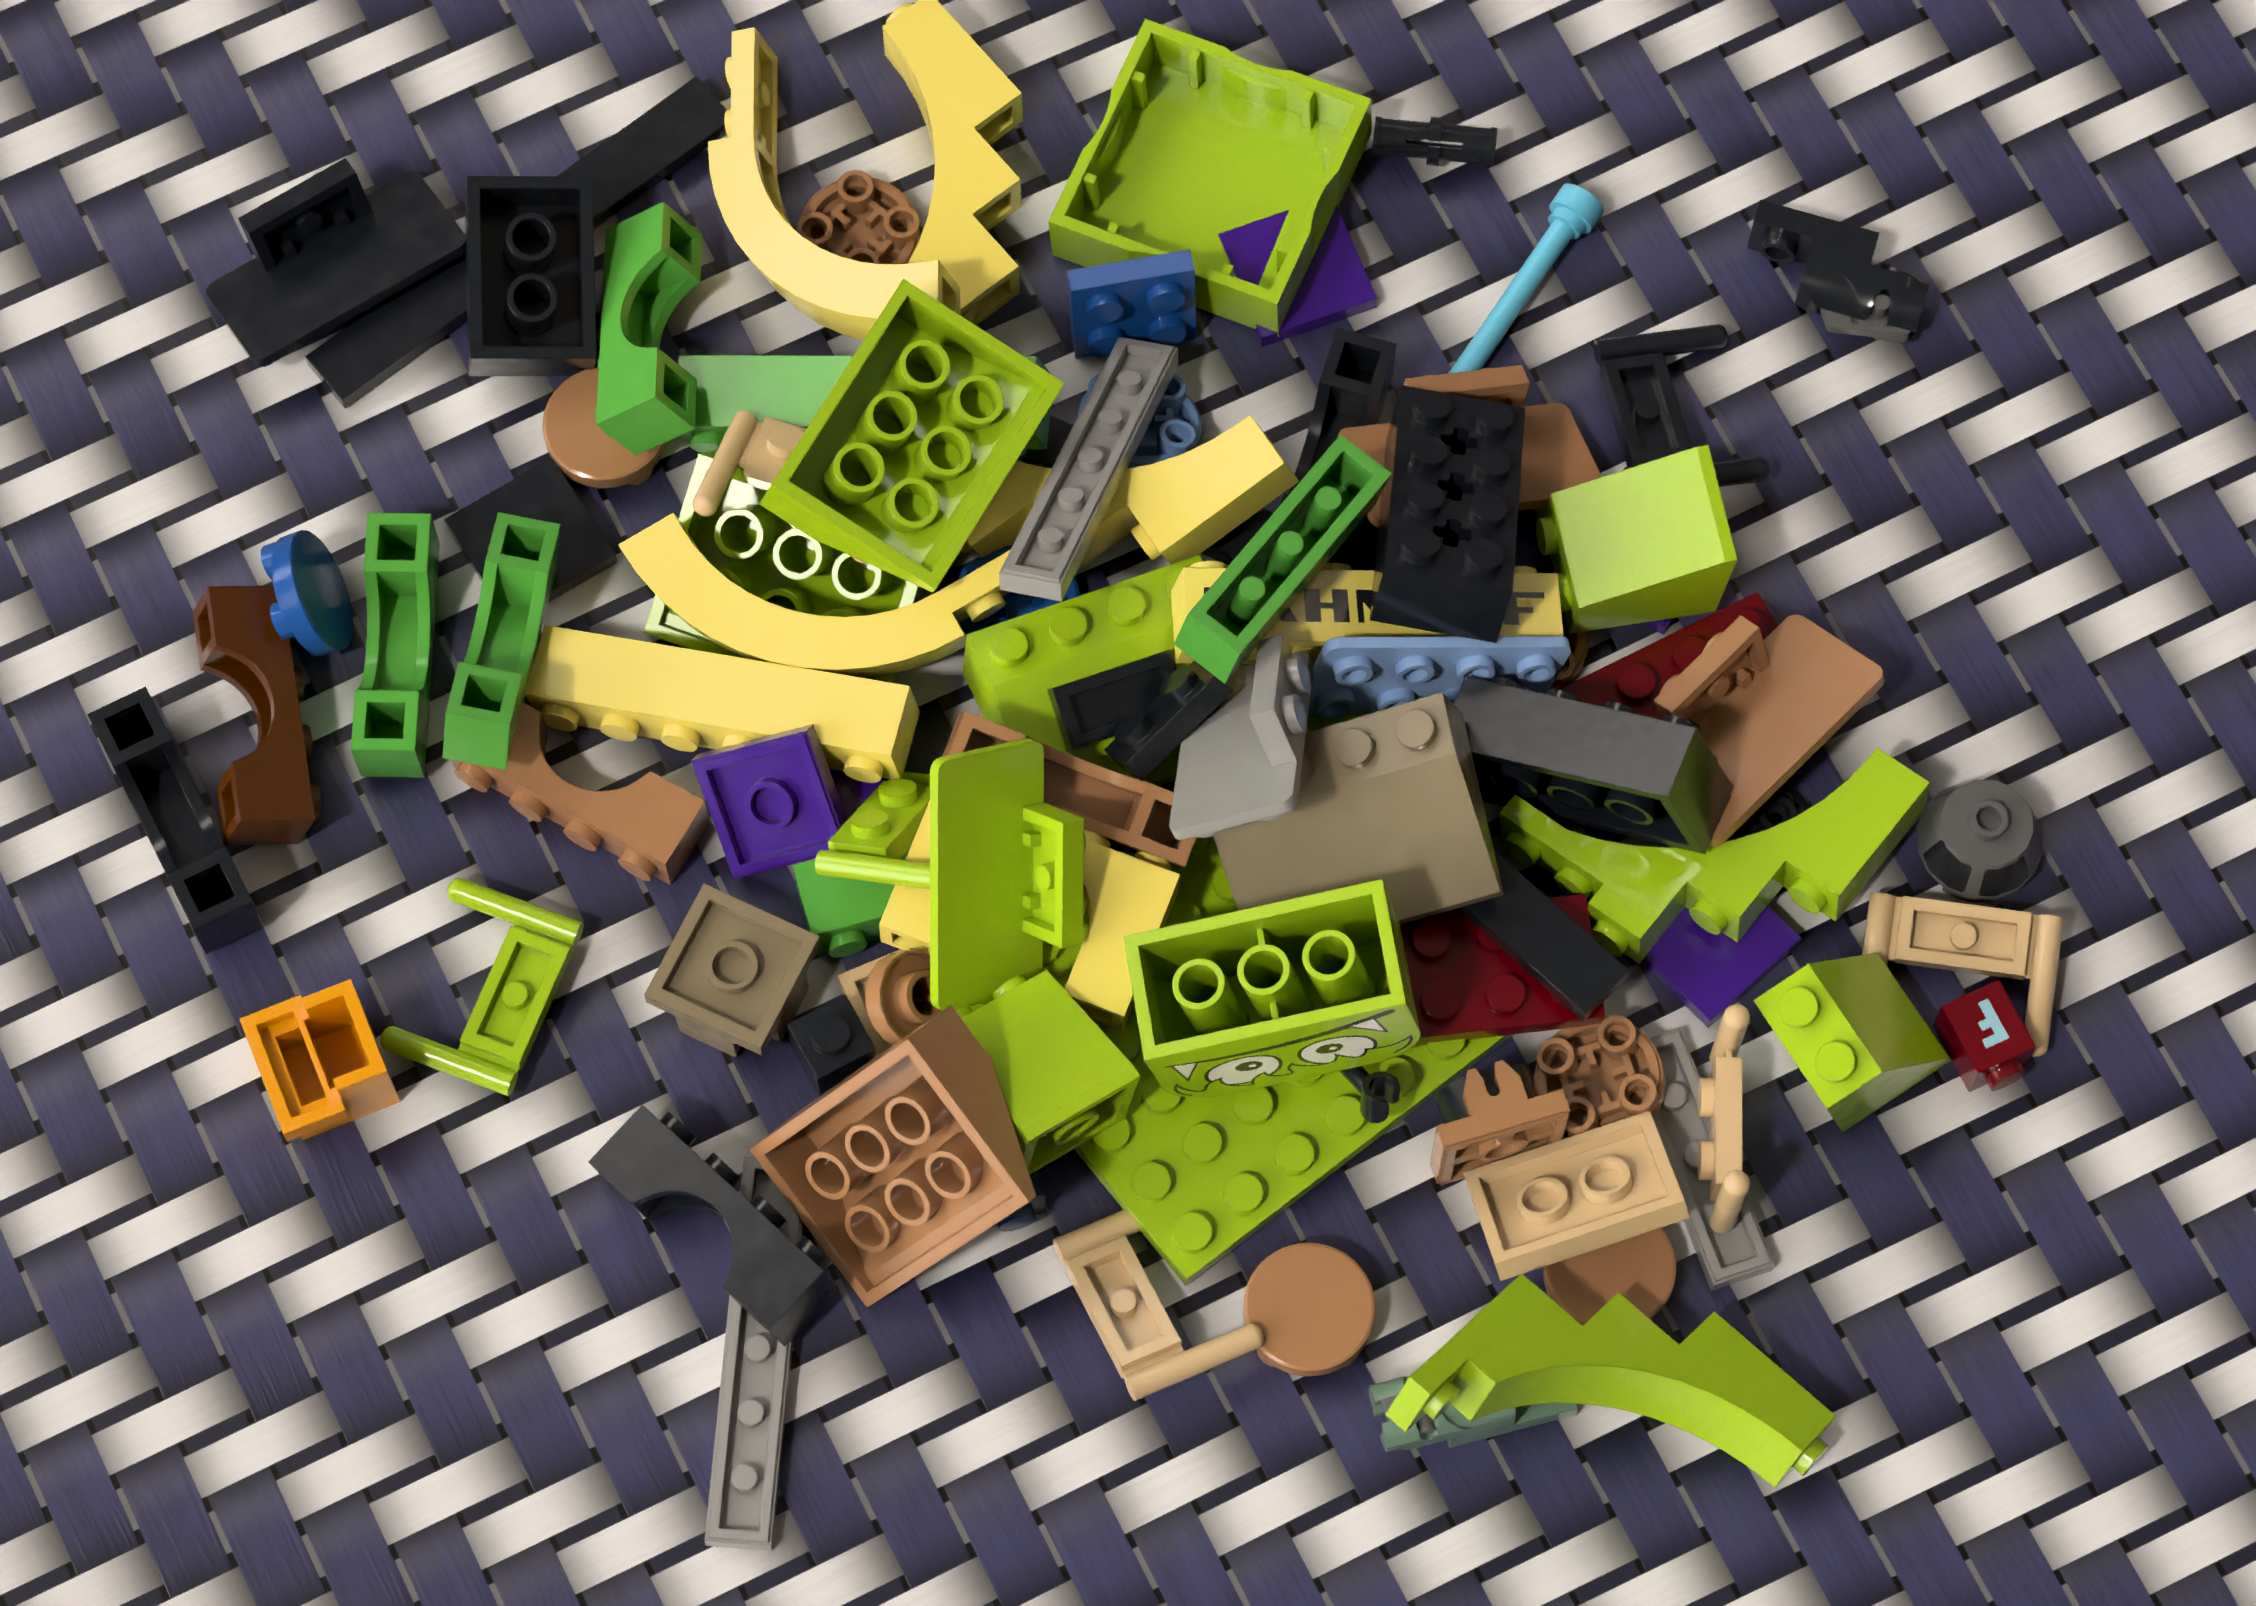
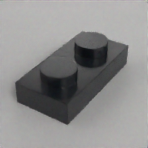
[1104,661,1233,781]

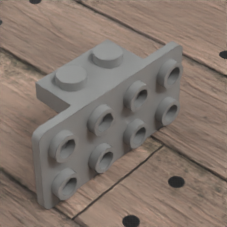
[1169,634,1313,840]

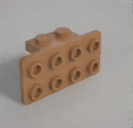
[1338,365,1602,527]
[1653,614,1885,846]

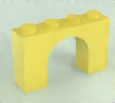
[879,801,1180,1032]

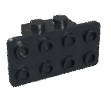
[206,158,466,367]

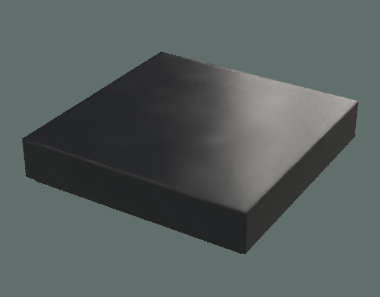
[444,457,618,602]

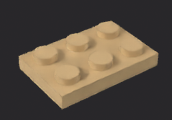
[1463,1110,1690,1281]

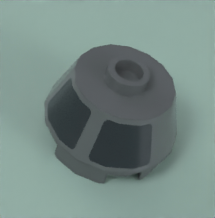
[1917,780,2043,902]

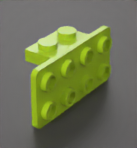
[930,738,1086,1010]

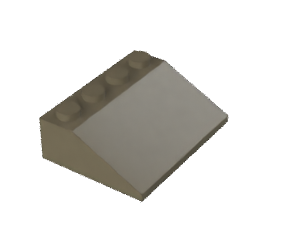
[1213,692,1504,925]

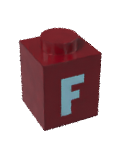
[1932,979,2036,1092]

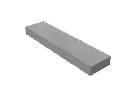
[1649,1028,1775,1291]

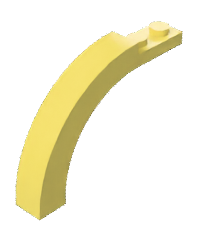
[708,27,960,340]
[618,513,1010,677]

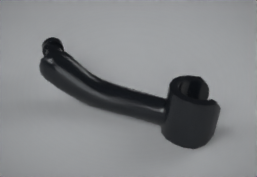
[1340,1066,1400,1123]

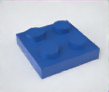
[1067,250,1197,359]

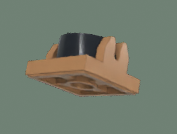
[1430,1060,1570,1185]

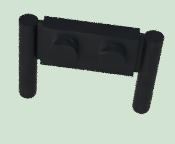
[1593,324,1770,487]

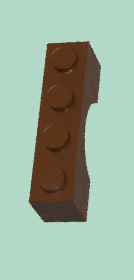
[193,586,321,846]

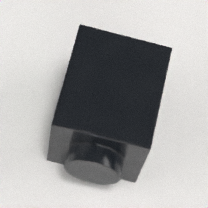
[787,994,877,1097]

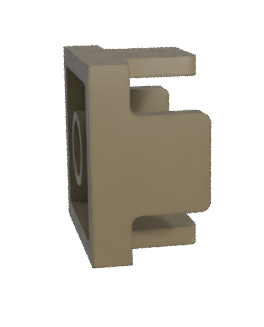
[644,884,821,1057]

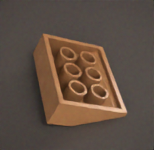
[750,1005,1036,1308]

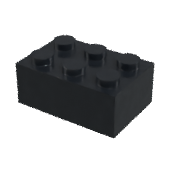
[465,176,596,376]

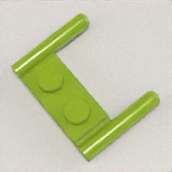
[815,771,930,890]
[380,877,584,1096]

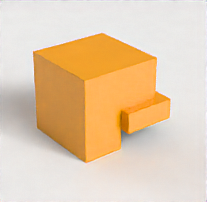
[240,979,400,1142]

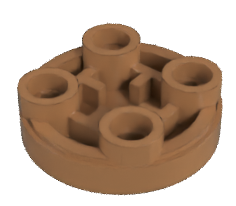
[797,170,921,264]
[543,367,667,488]
[1534,1015,1666,1138]
[1543,1228,1676,1326]
[1243,1243,1375,1376]

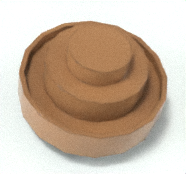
[865,951,942,1045]

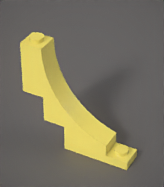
[882,0,1023,325]

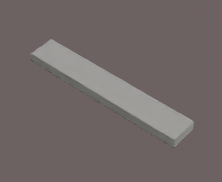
[999,337,1178,602]
[704,1156,804,1551]

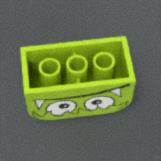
[1123,879,1421,1097]

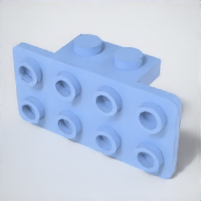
[1308,636,1571,719]

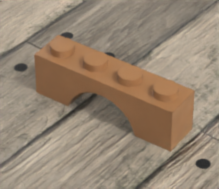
[452,702,710,885]
[943,711,1197,867]

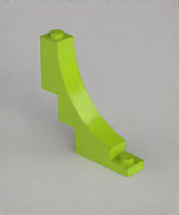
[1385,1273,1836,1488]

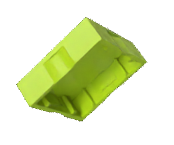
[1048,19,1372,337]

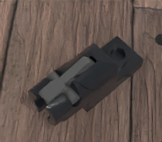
[1747,200,1930,343]

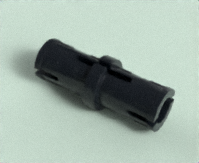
[1372,116,1497,167]

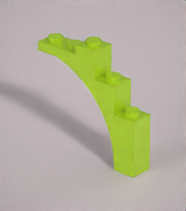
[1500,748,1930,964]

